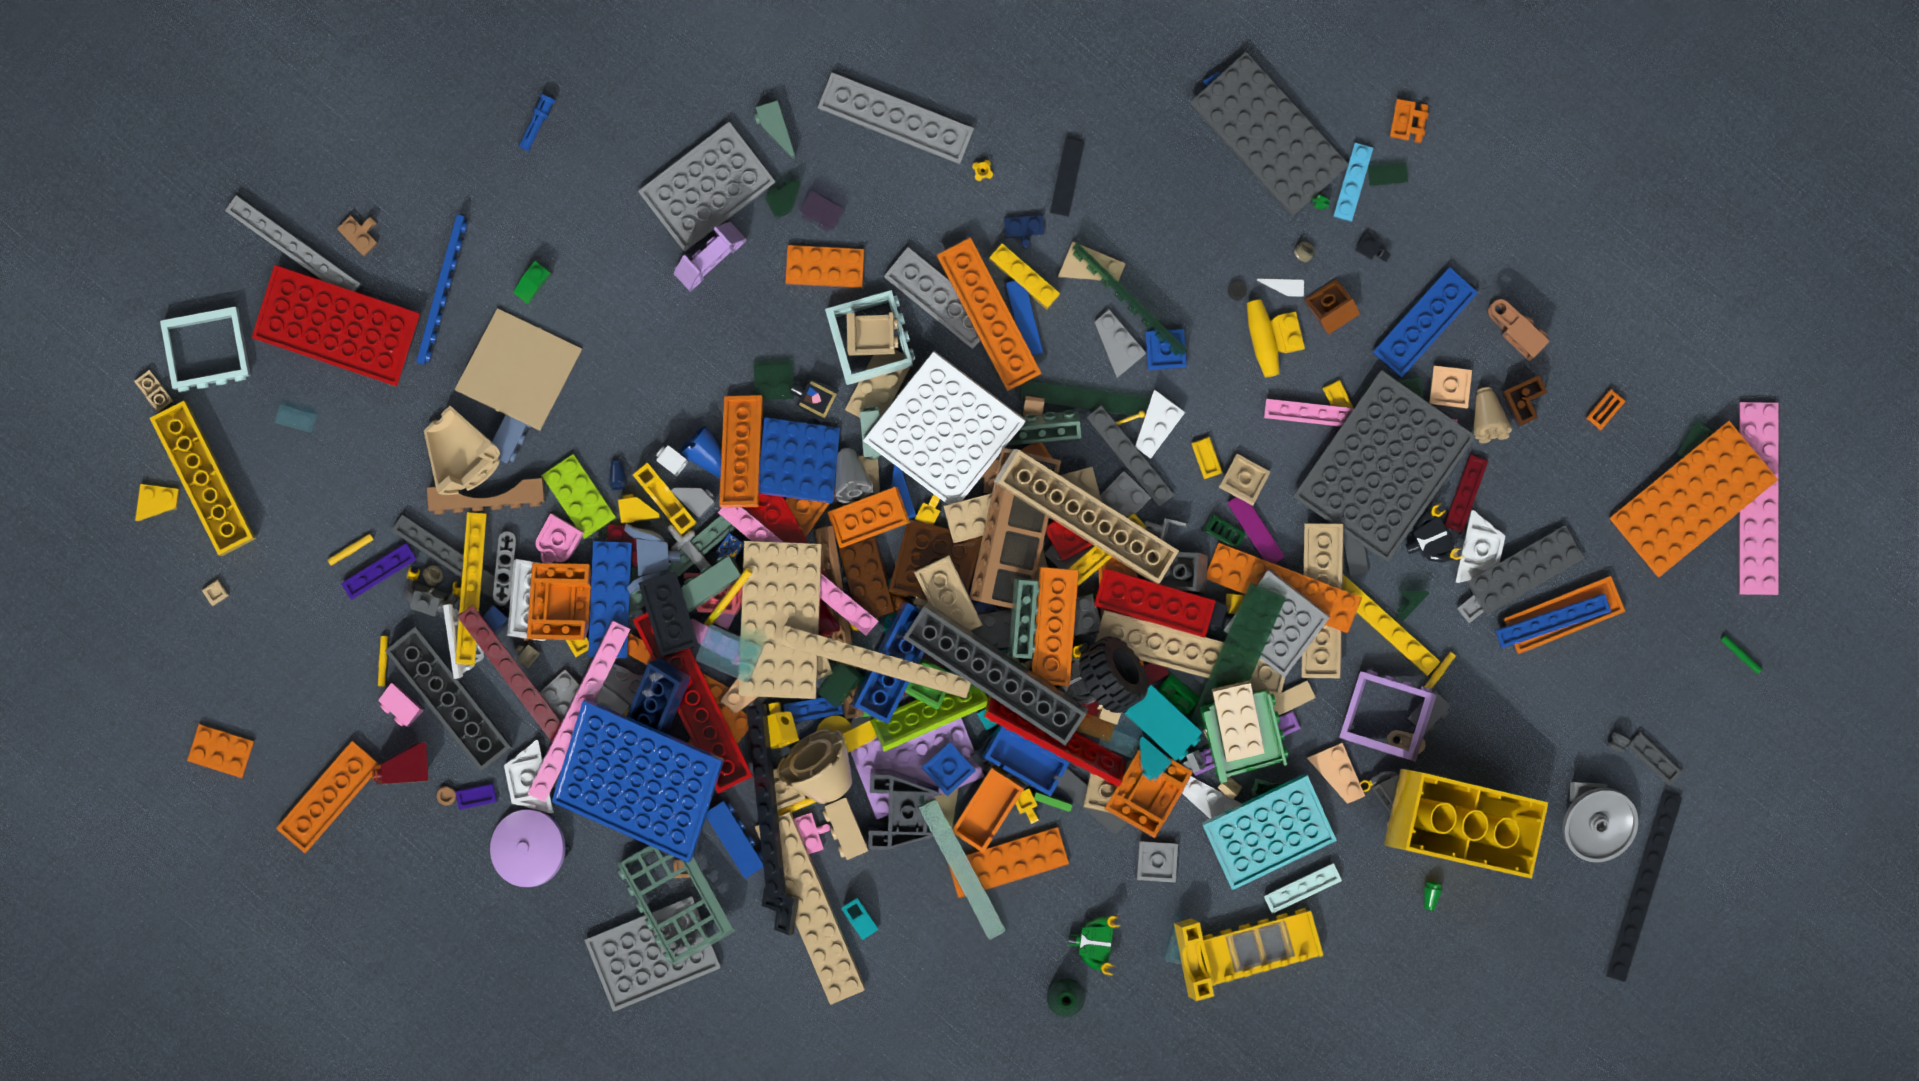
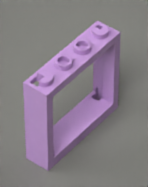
[1340,670,1436,762]

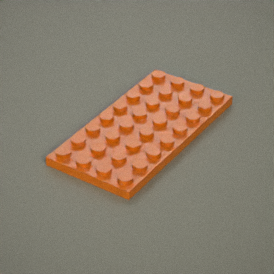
[1609,421,1778,578]

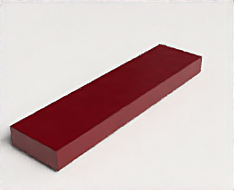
[1444,454,1488,533]

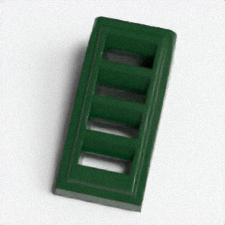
[1201,514,1246,550]

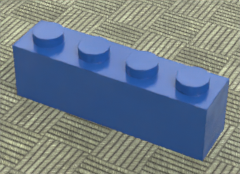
[706,801,763,879]

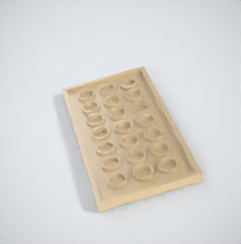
[739,541,822,699]

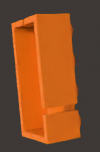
[951,765,1027,853]

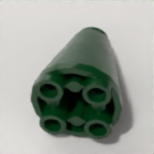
[1047,979,1085,1017]

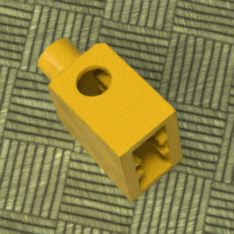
[767,702,799,749]

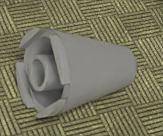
[835,448,873,503]

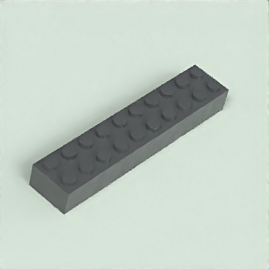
[903,602,1089,746]

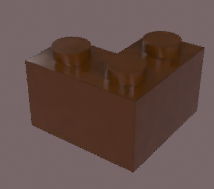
[1502,375,1547,427]

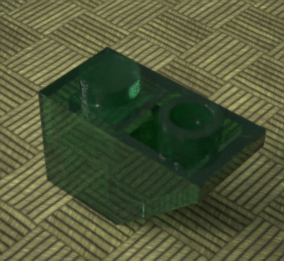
[765,179,801,220]

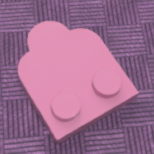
[536,513,585,564]

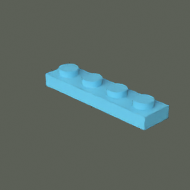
[1333,143,1373,222]

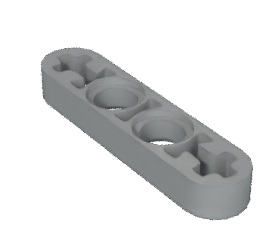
[493,531,516,606]

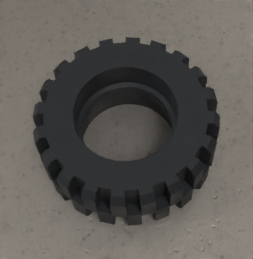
[1078,636,1149,713]

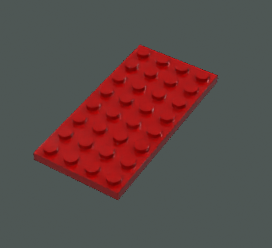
[252,265,421,387]

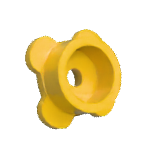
[972,160,993,181]

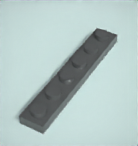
[1086,406,1174,507]

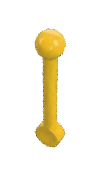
[1115,410,1146,425]

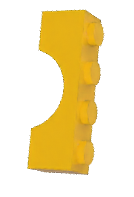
[989,244,1060,310]
[633,463,697,535]
[1174,918,1214,1001]

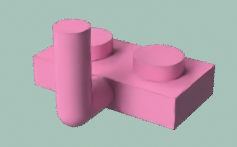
[794,813,831,854]

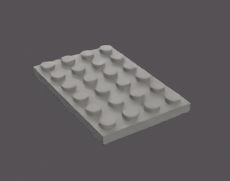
[638,122,776,252]
[585,896,721,1012]

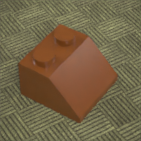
[1304,279,1360,335]

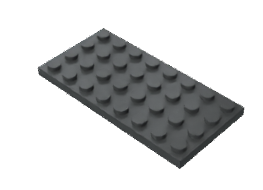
[1189,52,1349,217]

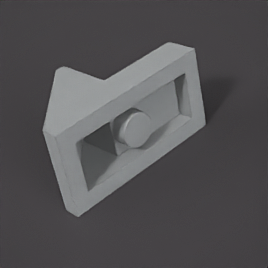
[1570,782,1607,802]

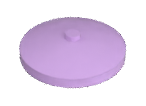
[490,810,565,887]

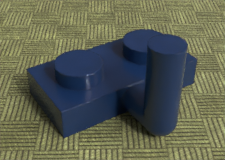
[1004,215,1044,249]

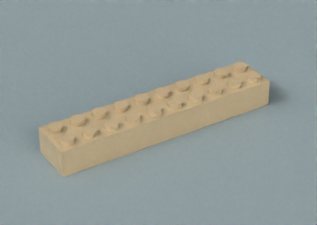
[994,449,1179,584]

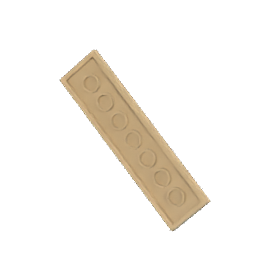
[943,467,1102,543]
[1302,524,1344,679]

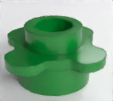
[1311,194,1330,210]

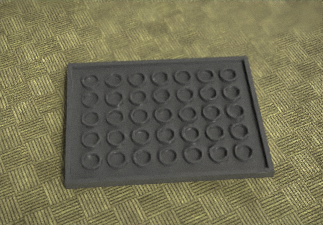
[1293,370,1476,563]

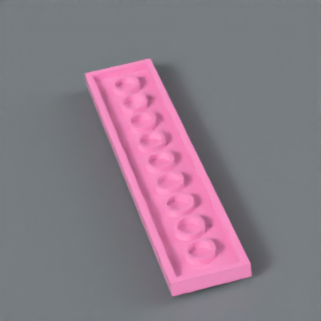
[1739,402,1778,595]

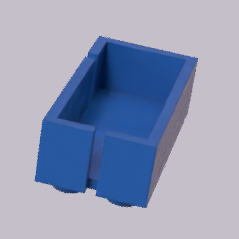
[981,725,1070,796]

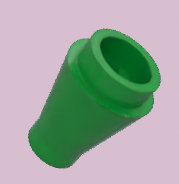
[1424,881,1443,911]

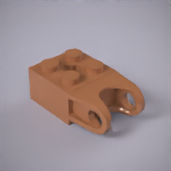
[1488,299,1549,361]

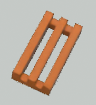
[1586,389,1626,431]

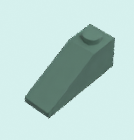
[754,100,796,158]

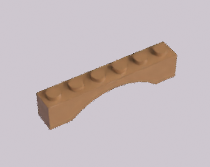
[427,478,545,515]

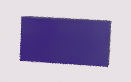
[455,783,497,810]

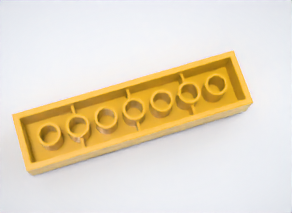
[150,401,256,556]

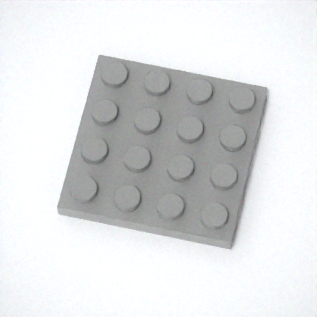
[1224,569,1331,678]

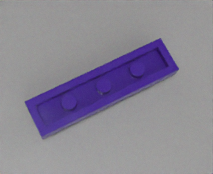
[341,543,417,600]

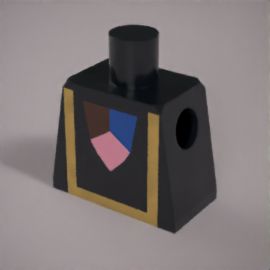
[790,380,839,423]

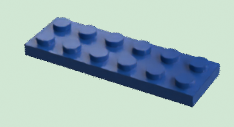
[1372,267,1478,378]
[588,541,632,658]

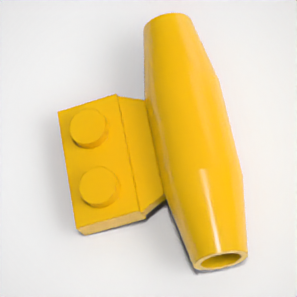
[1247,299,1305,378]

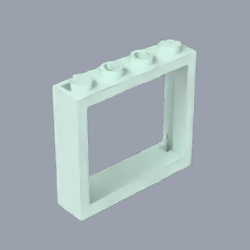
[825,290,915,385]
[160,307,251,392]

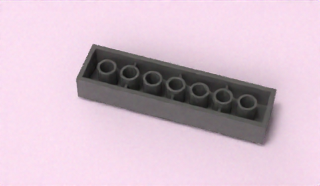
[385,627,513,772]

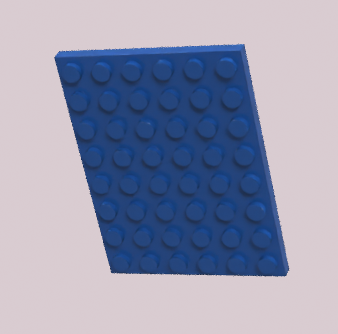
[552,699,724,863]

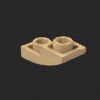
[134,369,173,412]

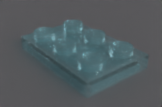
[695,624,764,683]

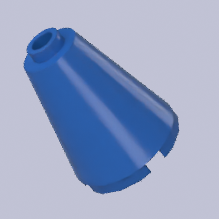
[680,425,722,478]

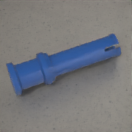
[518,94,556,152]

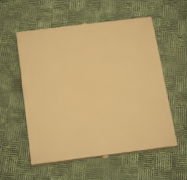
[455,308,582,431]

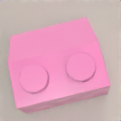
[378,683,424,727]

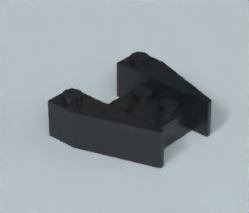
[868,769,939,850]

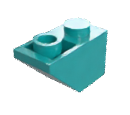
[841,897,879,940]

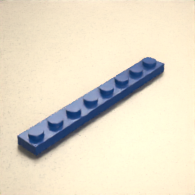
[416,214,468,366]

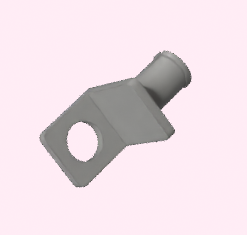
[1144,518,1188,542]

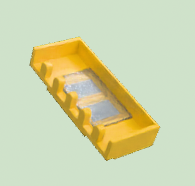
[1201,908,1323,986]

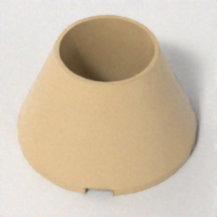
[777,729,852,804]

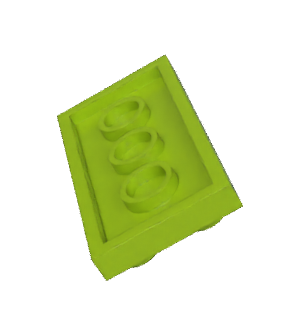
[541,454,616,539]

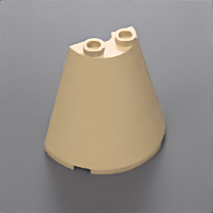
[424,406,500,495]

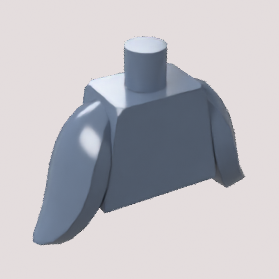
[624,523,680,594]

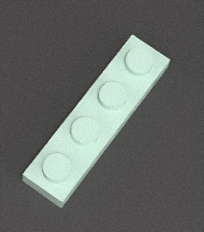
[1264,863,1342,914]

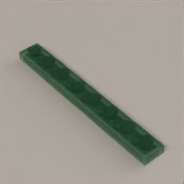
[1072,242,1187,357]

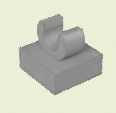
[1181,750,1206,773]

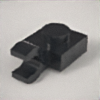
[1355,233,1391,262]

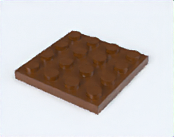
[889,519,982,601]

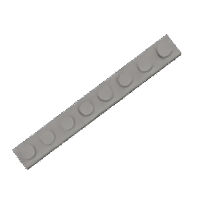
[225,195,361,291]

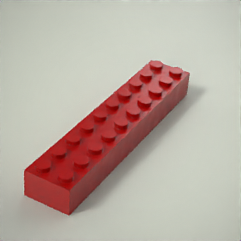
[633,613,754,794]

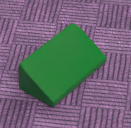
[1157,674,1201,716]

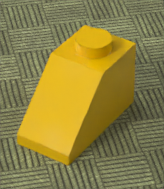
[618,494,660,524]

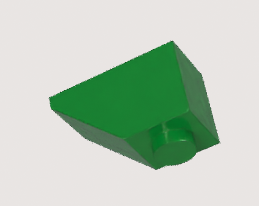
[513,261,552,305]

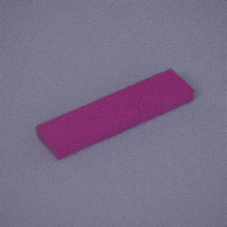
[1227,497,1285,564]

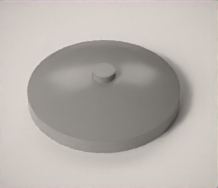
[1562,788,1638,862]

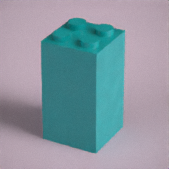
[1124,685,1202,761]

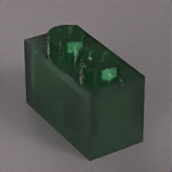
[818,663,864,707]

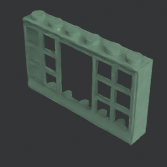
[617,845,735,966]

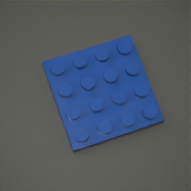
[759,418,840,504]

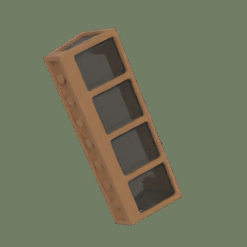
[970,448,1061,608]

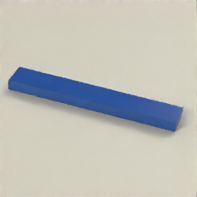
[1495,594,1611,649]

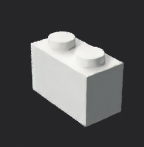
[656,446,688,477]

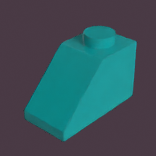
[1139,736,1172,782]

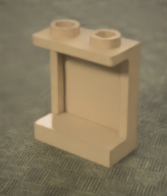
[847,312,898,356]

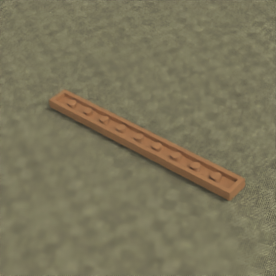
[815,526,864,719]

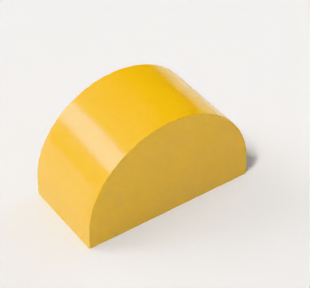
[1384,769,1548,879]

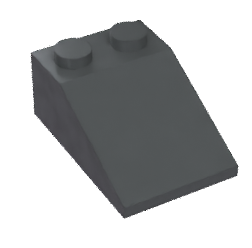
[1144,552,1208,594]

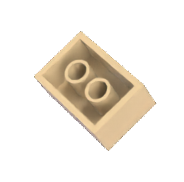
[823,797,869,860]

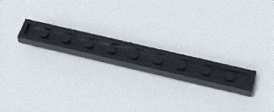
[746,704,787,899]
[1606,792,1682,982]

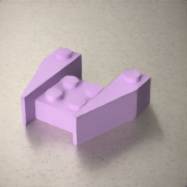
[674,222,747,292]

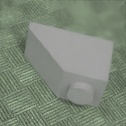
[671,488,715,519]

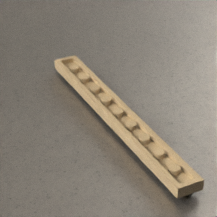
[780,626,971,698]

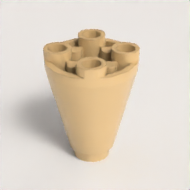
[1473,387,1512,443]

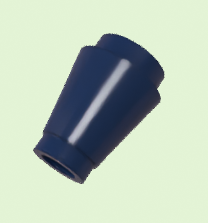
[608,461,627,490]

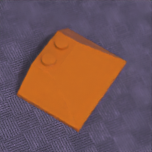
[527,563,591,640]
[1105,750,1193,838]

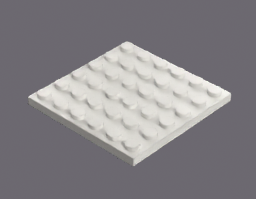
[863,351,1026,505]

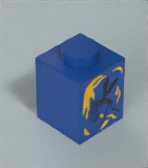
[716,533,744,559]

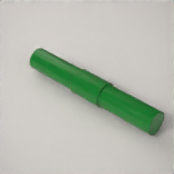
[1720,635,1762,674]

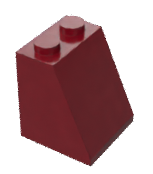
[372,742,428,785]

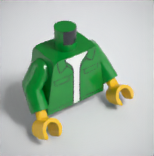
[1068,915,1121,976]

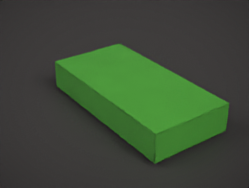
[1034,790,1073,812]

